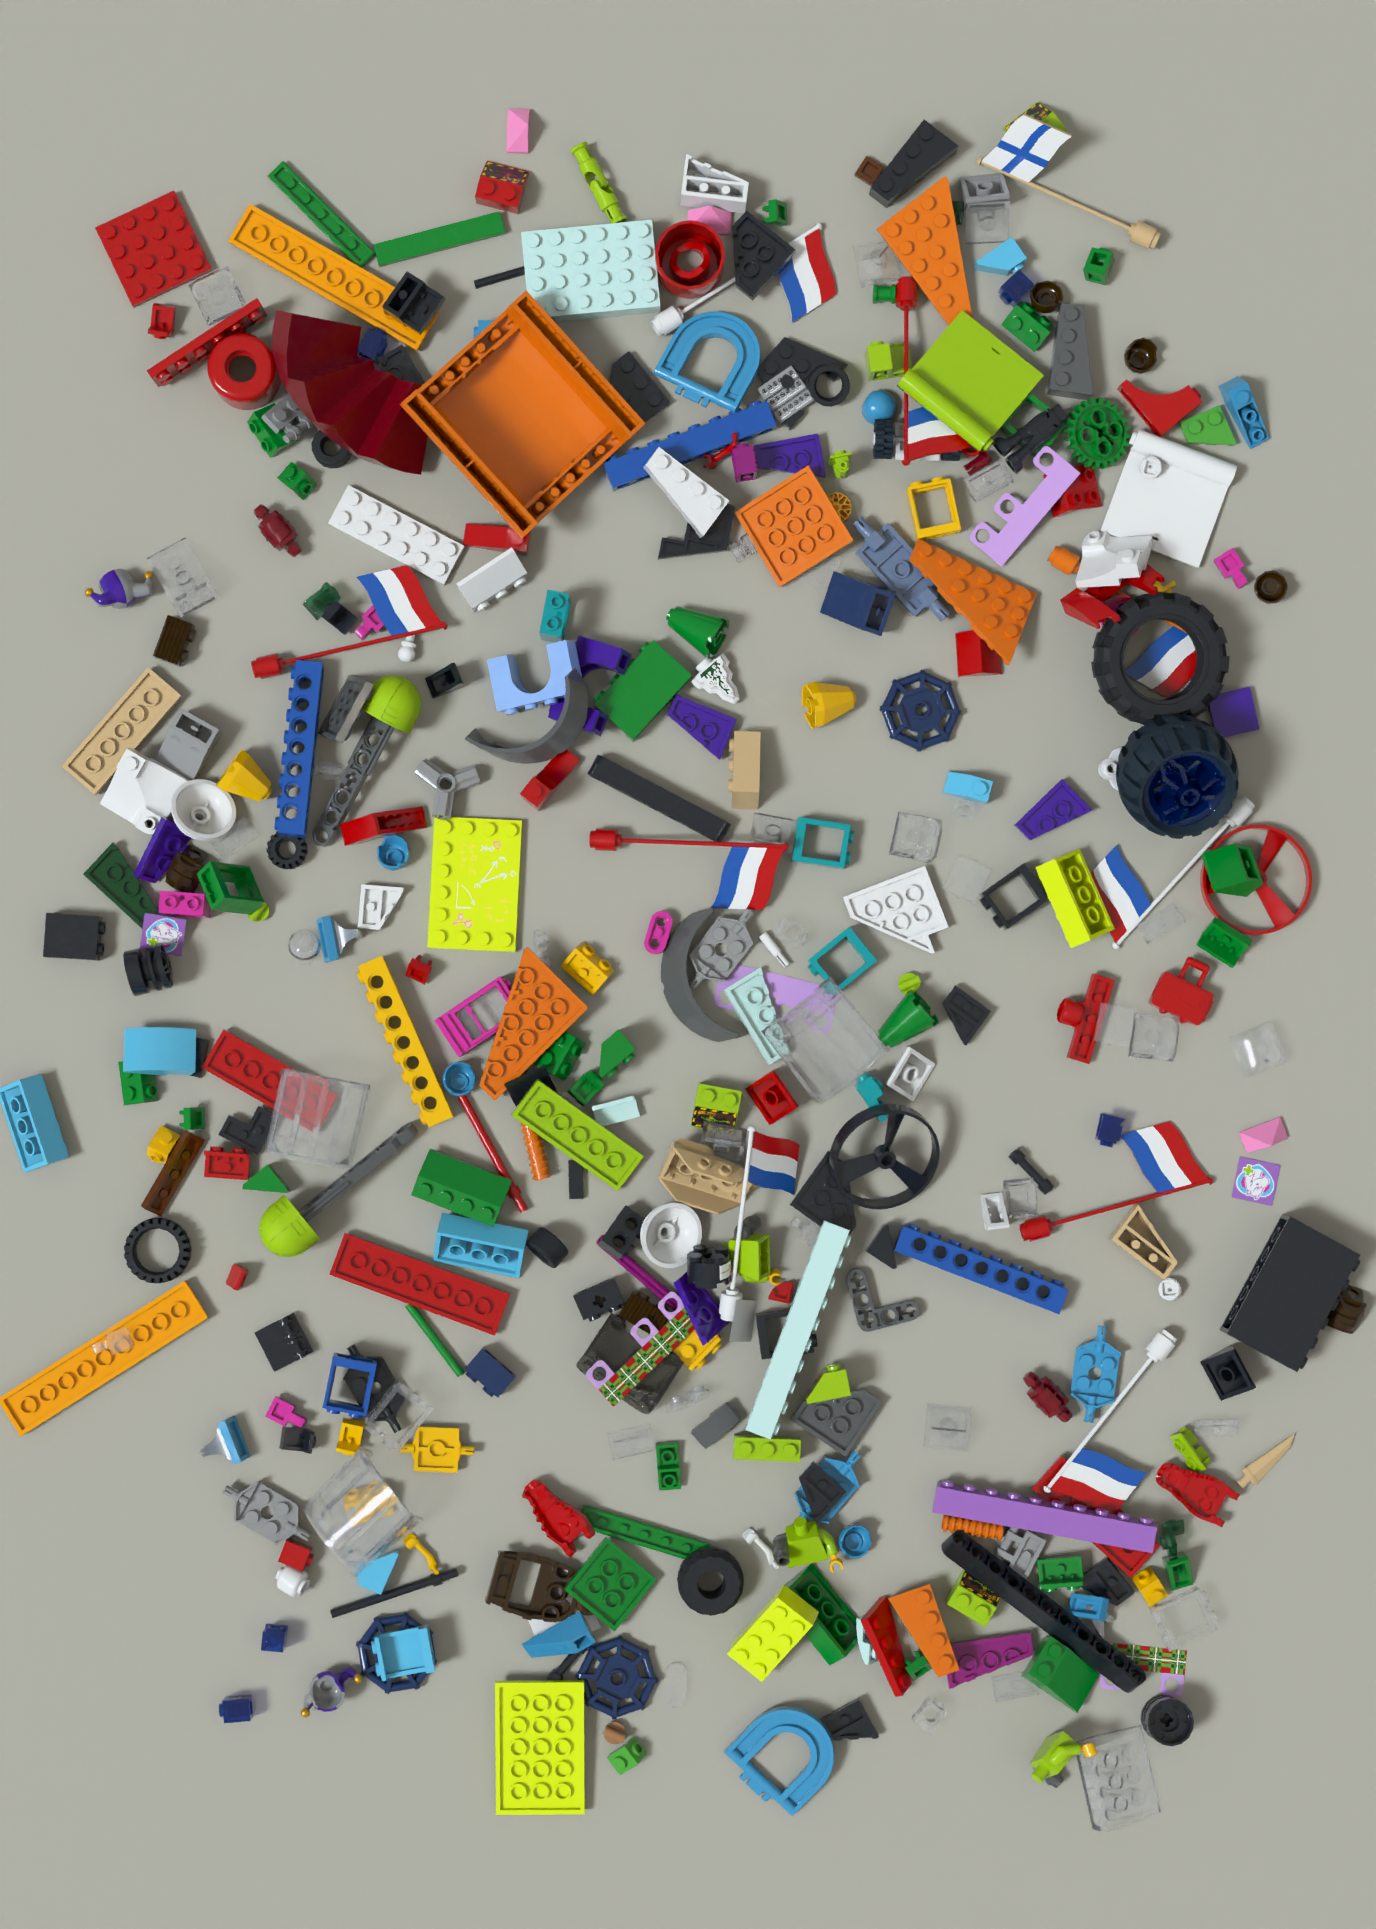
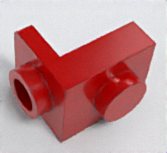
[148,303,176,339]

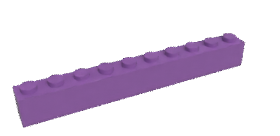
[932,1480,1157,1553]

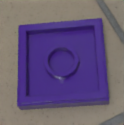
[1208,687,1260,738]

